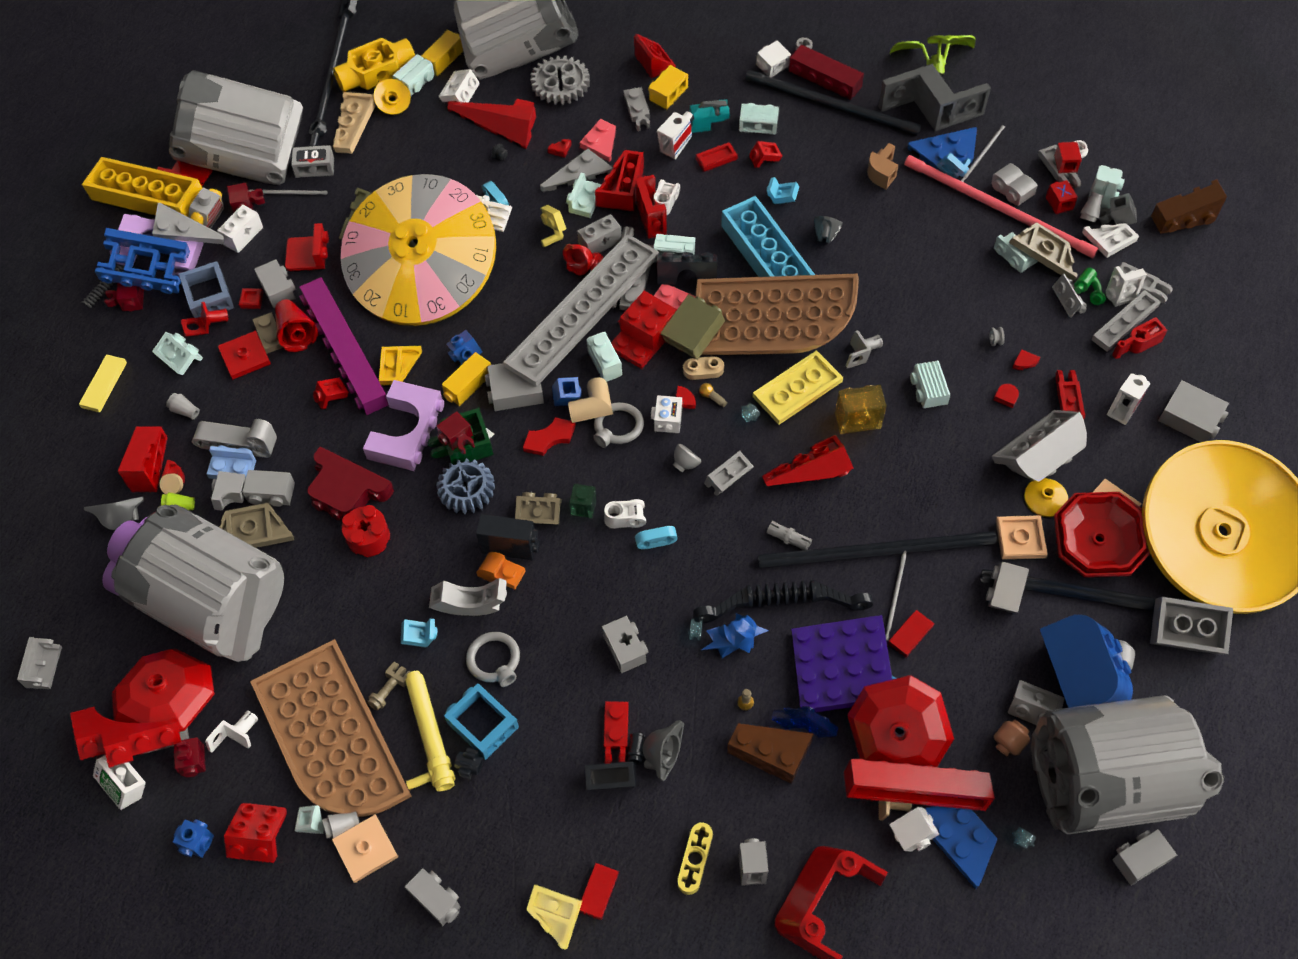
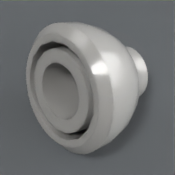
[673,444,701,472]

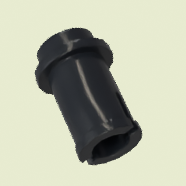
[626,733,645,765]

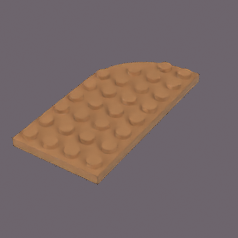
[696,273,859,355]
[250,639,412,817]

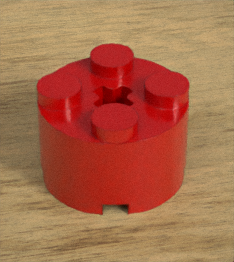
[342,505,390,557]

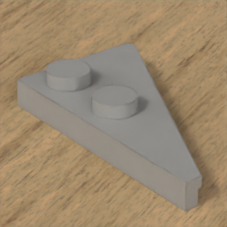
[540,149,613,192]
[152,203,224,244]

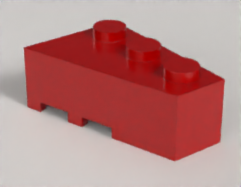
[595,150,644,211]
[118,426,168,492]

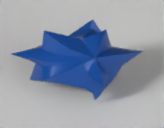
[702,613,769,658]

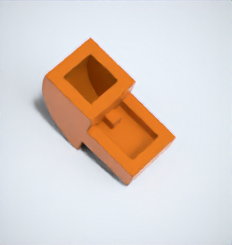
[477,552,526,590]

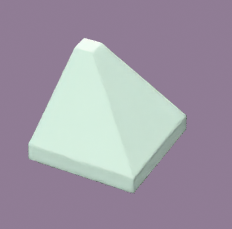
[295,805,324,834]

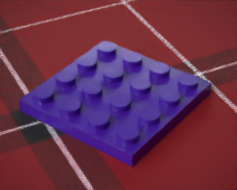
[792,615,892,714]

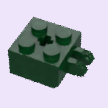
[427,408,493,465]

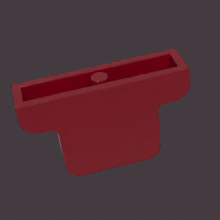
[308,446,394,520]

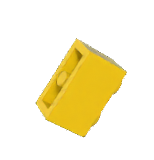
[648,65,688,109]

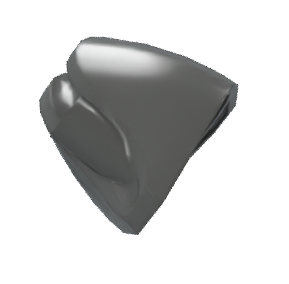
[814,216,843,244]
[84,497,144,530]
[643,720,684,781]

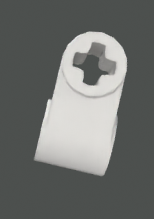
[654,179,680,215]
[604,499,646,529]

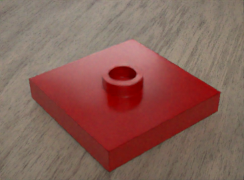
[218,331,271,379]

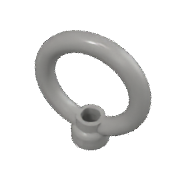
[594,403,644,448]
[466,632,520,687]

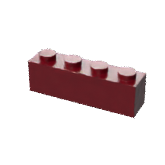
[789,44,864,100]

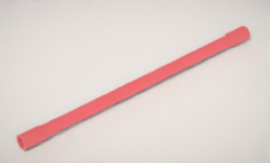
[904,155,1098,259]

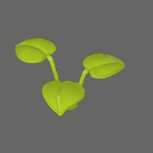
[890,35,975,75]

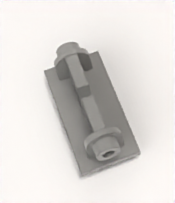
[1052,274,1087,318]

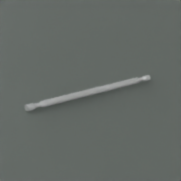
[960,125,1005,182]
[249,190,327,195]
[885,551,906,641]

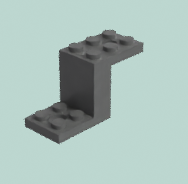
[878,64,991,131]

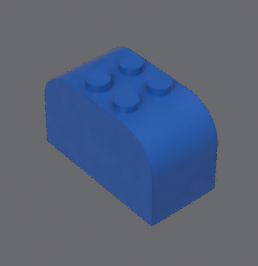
[1040,614,1133,708]

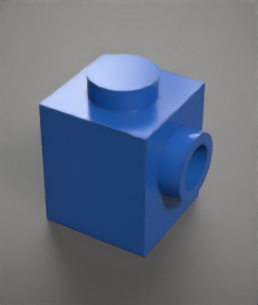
[552,377,581,406]

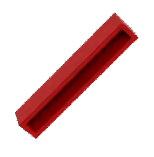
[844,758,995,811]

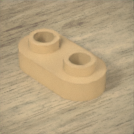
[683,356,724,380]

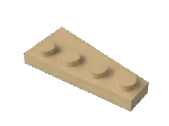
[333,92,376,154]

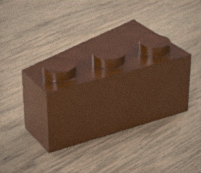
[1151,179,1227,234]
[727,723,813,784]

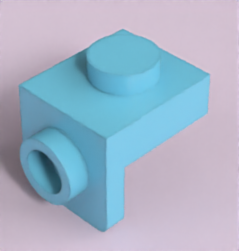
[767,177,799,204]
[401,618,437,647]

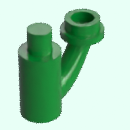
[1074,268,1106,305]

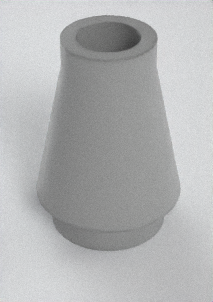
[1080,192,1103,222]
[166,393,200,419]
[322,811,359,839]

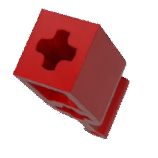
[1112,317,1168,359]

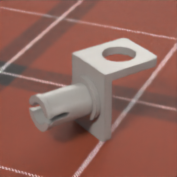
[845,330,883,368]

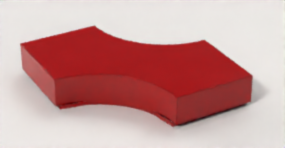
[523,417,576,456]

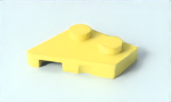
[526,885,582,949]

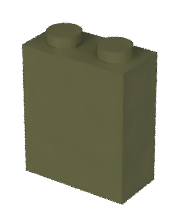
[661,294,725,360]

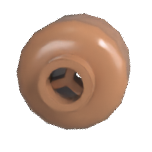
[994,720,1030,756]

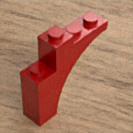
[70,707,181,767]

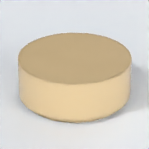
[160,473,183,494]

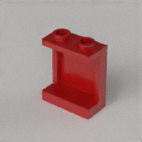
[635,175,667,239]

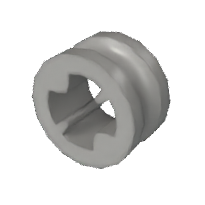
[796,38,812,50]
[989,327,1004,346]

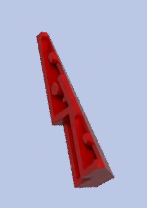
[448,101,536,149]

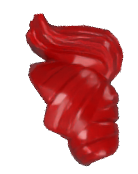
[562,244,603,276]

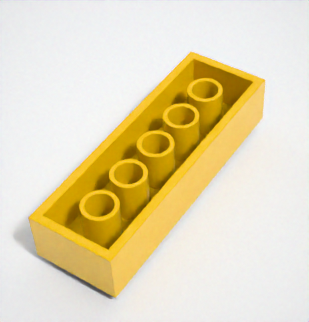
[82,157,202,217]

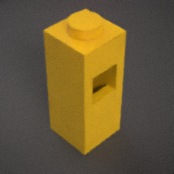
[421,30,463,76]
[442,352,491,406]

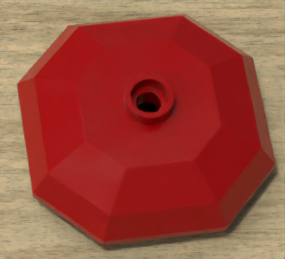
[1054,491,1150,577]
[112,648,214,732]
[848,675,954,768]

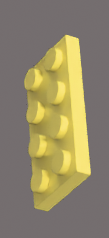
[753,350,843,425]

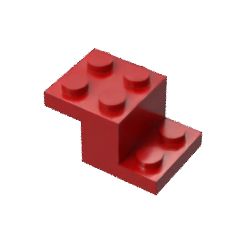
[611,291,677,369]

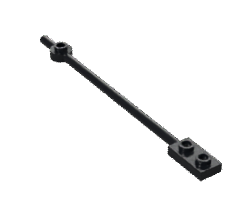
[309,0,358,147]

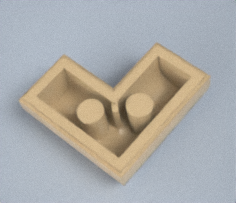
[568,377,613,423]

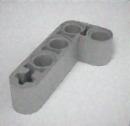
[192,419,277,458]

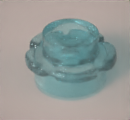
[741,403,760,422]
[1012,827,1036,849]

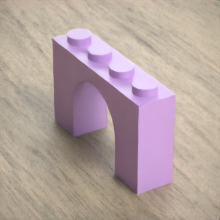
[110,214,204,277]
[363,380,444,471]

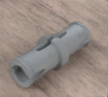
[767,521,812,550]

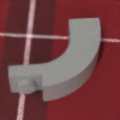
[429,578,507,616]

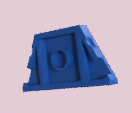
[907,127,977,171]
[925,806,997,889]

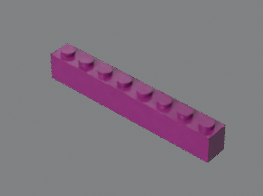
[299,277,389,415]

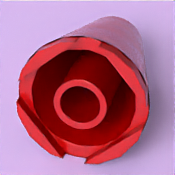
[275,299,318,352]

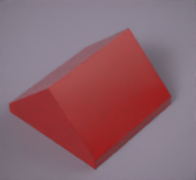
[634,34,676,78]

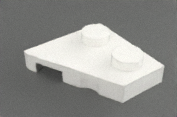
[1082,223,1139,258]

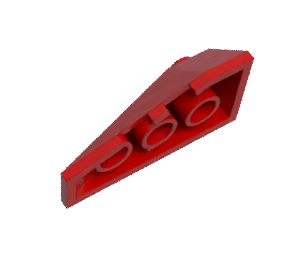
[762,435,854,486]

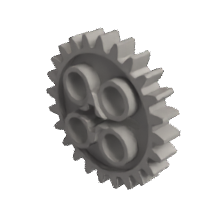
[531,55,590,105]

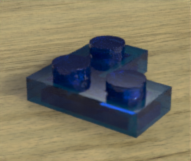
[771,706,838,738]

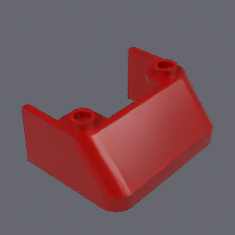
[775,846,888,959]

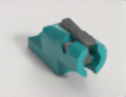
[682,99,730,133]

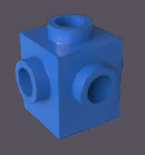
[446,330,482,365]
[173,819,214,858]

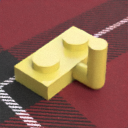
[541,205,566,247]

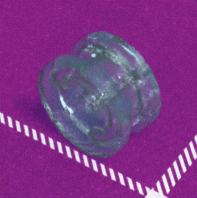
[689,619,703,640]

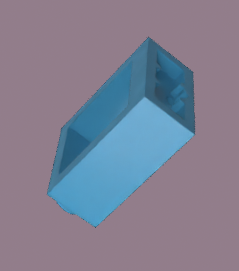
[444,684,519,760]

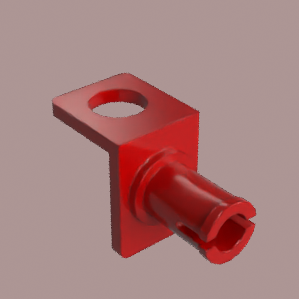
[181,302,228,336]

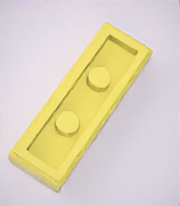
[79,355,127,412]

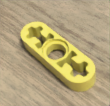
[678,823,713,895]

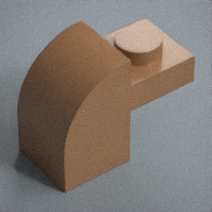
[867,143,898,189]

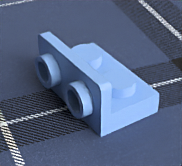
[207,445,256,479]

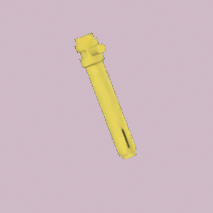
[405,671,455,792]

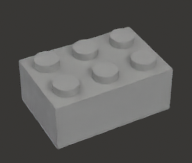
[1150,597,1233,655]

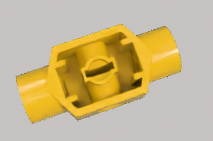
[333,38,415,92]

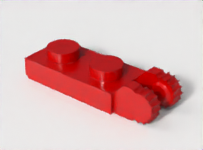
[1055,370,1085,419]
[604,702,629,764]

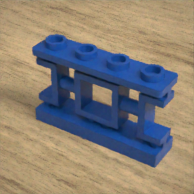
[95,228,190,294]

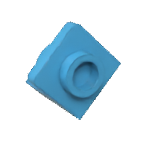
[936,153,971,179]

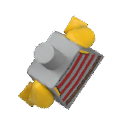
[189,187,224,229]

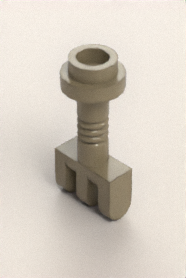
[368,662,411,711]

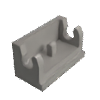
[704,451,754,495]
[17,637,62,689]

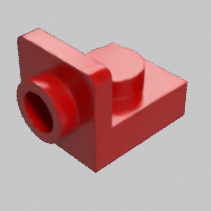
[749,141,782,168]
[313,377,349,409]

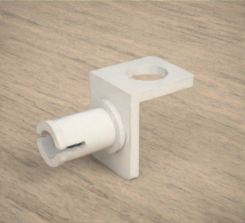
[205,711,258,752]

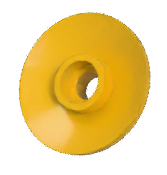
[374,79,411,115]
[1024,478,1068,517]

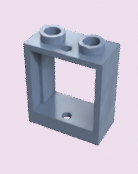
[179,261,234,318]

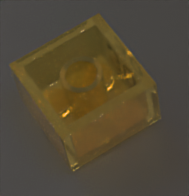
[835,385,886,434]

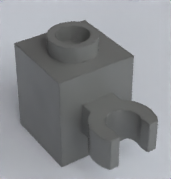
[1099,193,1137,225]

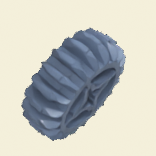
[436,458,495,514]

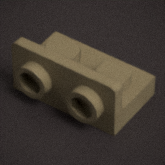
[515,492,562,524]

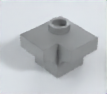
[211,471,246,510]

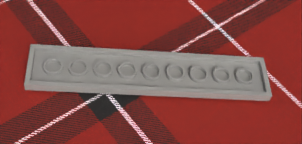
[503,234,659,387]

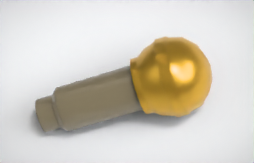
[699,383,727,407]
[738,689,754,710]

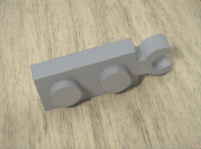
[624,87,650,131]

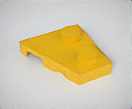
[379,346,422,385]

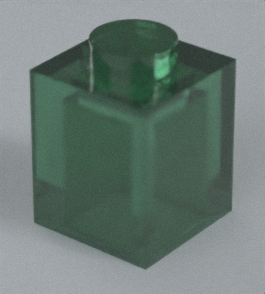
[570,484,596,518]

